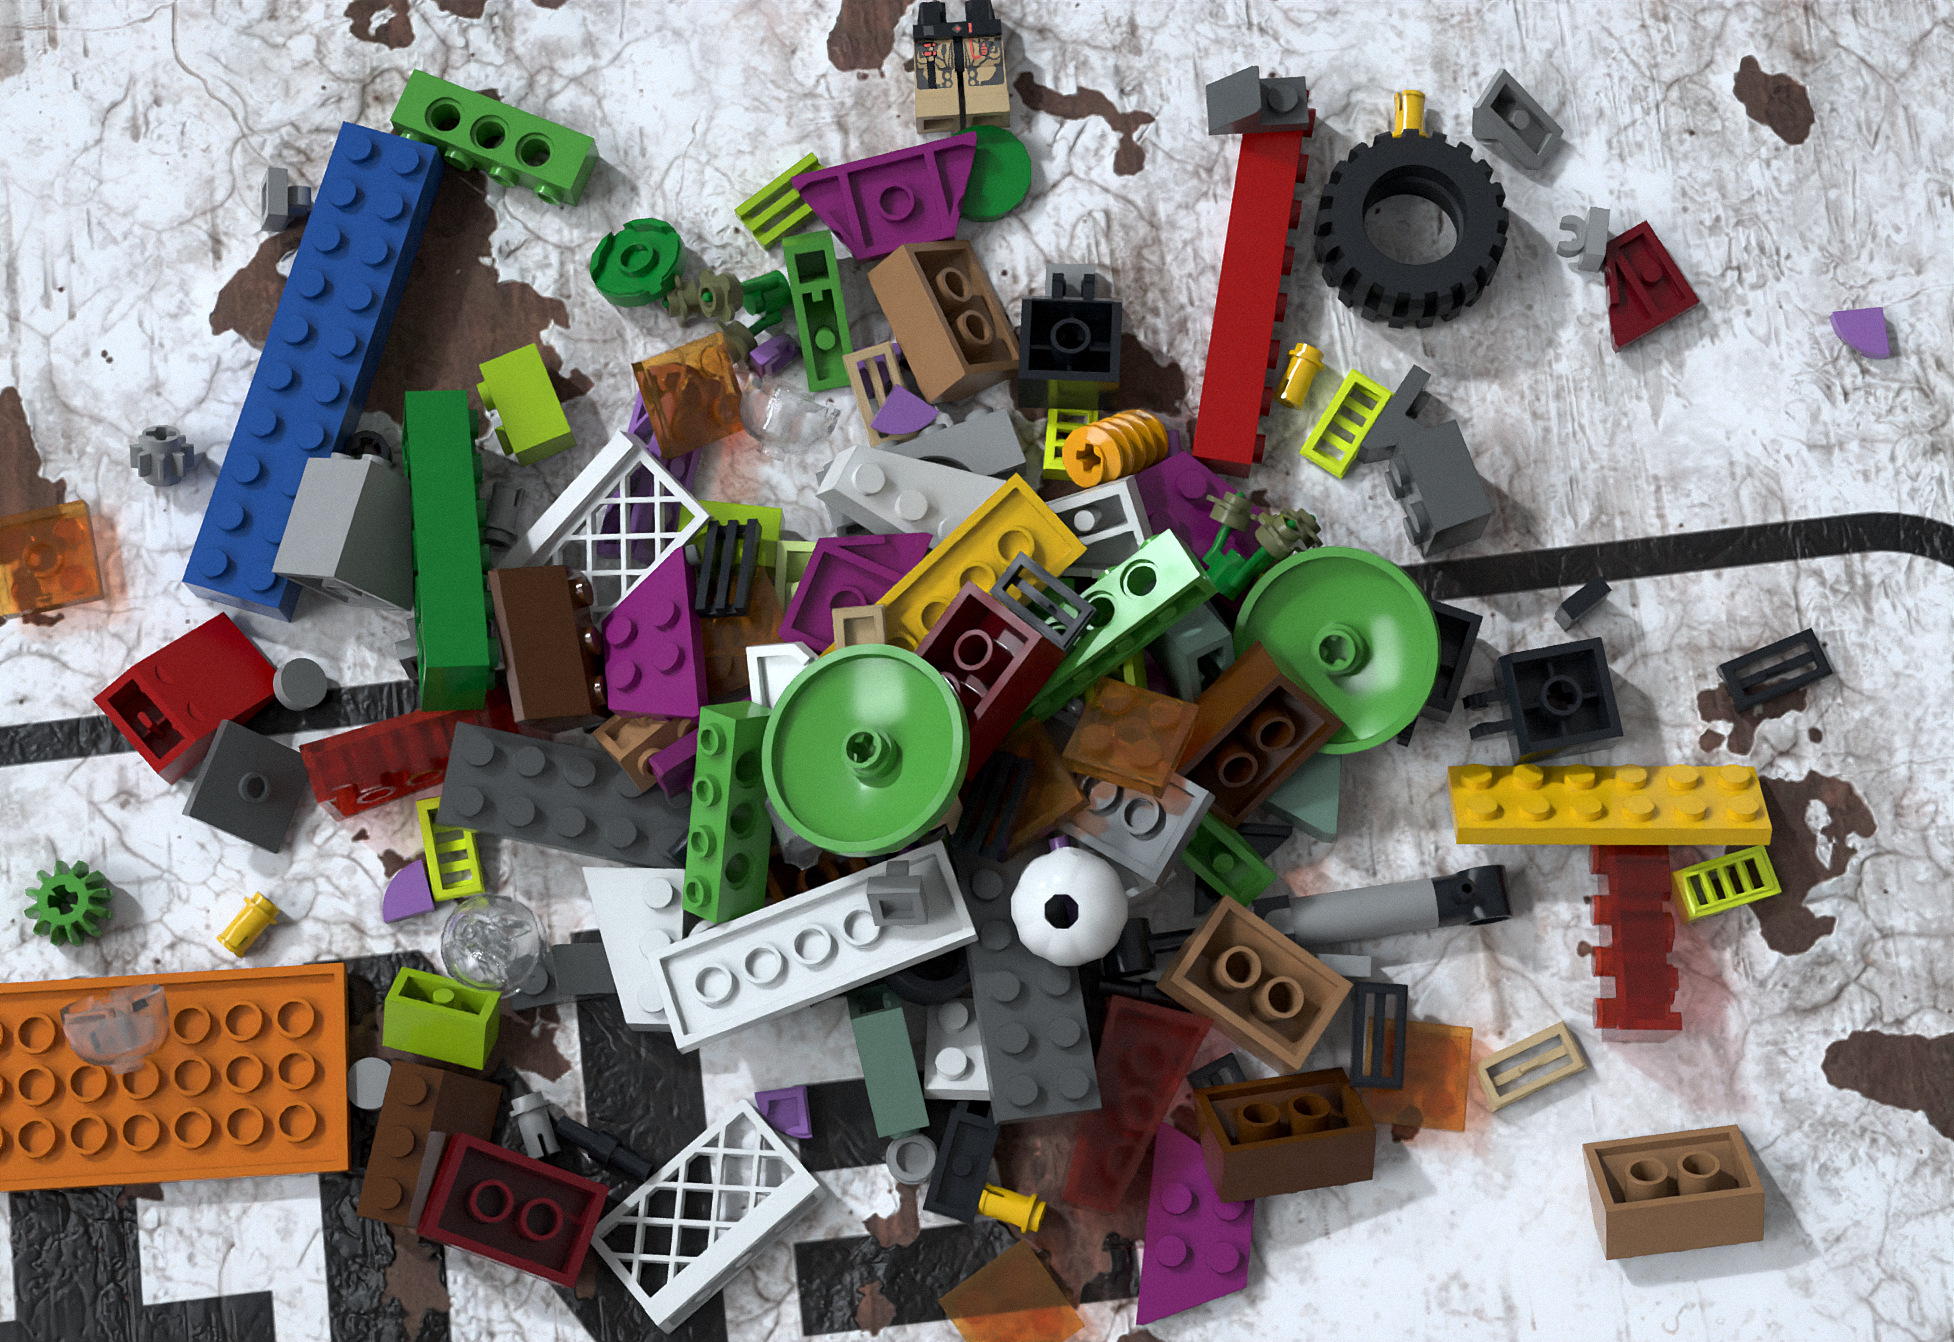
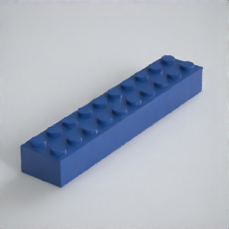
[182,121,446,623]

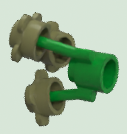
[662,268,792,373]
[1202,491,1323,602]

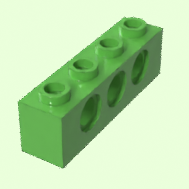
[390,68,599,207]
[682,700,774,924]

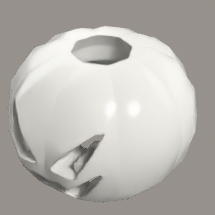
[1011,847,1128,966]

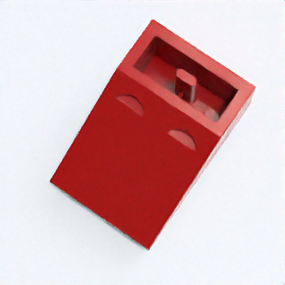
[93,612,276,786]

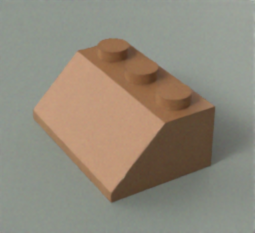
[866,239,1020,404]
[1155,894,1354,1075]
[1582,1124,1765,1260]

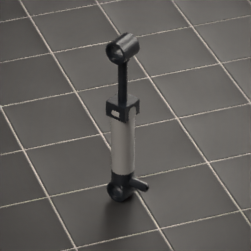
[1103,865,1514,978]

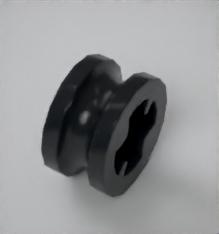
[344,430,393,462]

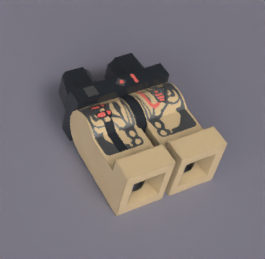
[913,0,1010,134]

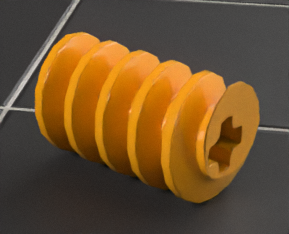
[1062,409,1169,489]

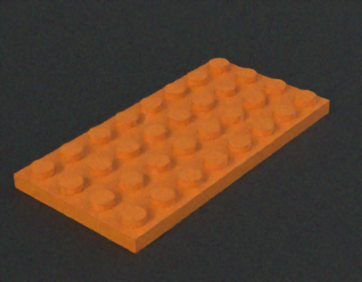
[0,962,352,1193]

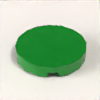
[951,125,1031,222]
[589,218,688,308]

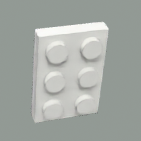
[924,998,991,1101]

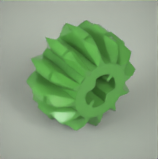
[24,860,115,947]

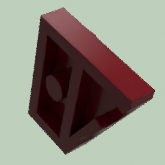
[1602,220,1700,354]

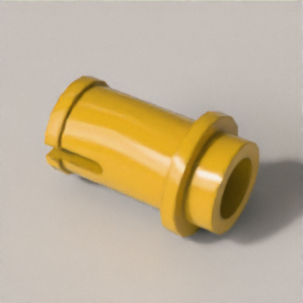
[1392,90,1429,139]
[1272,343,1325,410]
[216,891,281,959]
[977,1182,1047,1234]

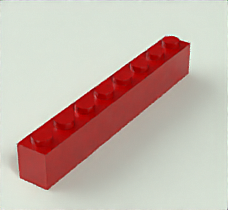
[1192,89,1316,479]

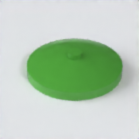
[1233,546,1441,754]
[762,644,970,857]

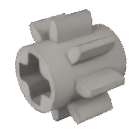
[130,425,194,487]

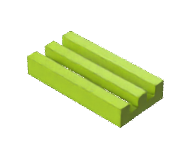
[734,152,825,252]

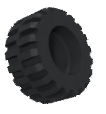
[1314,129,1509,329]

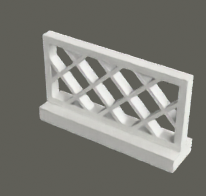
[487,431,713,638]
[590,1098,828,1335]

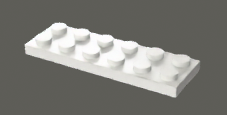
[646,840,979,1054]

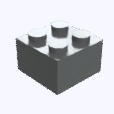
[1385,419,1493,558]

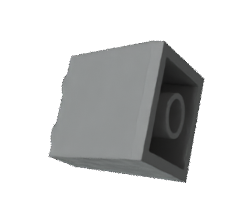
[271,452,414,612]

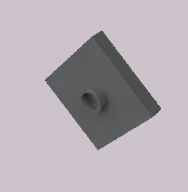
[182,719,316,854]

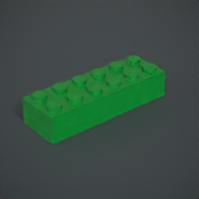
[401,390,498,712]

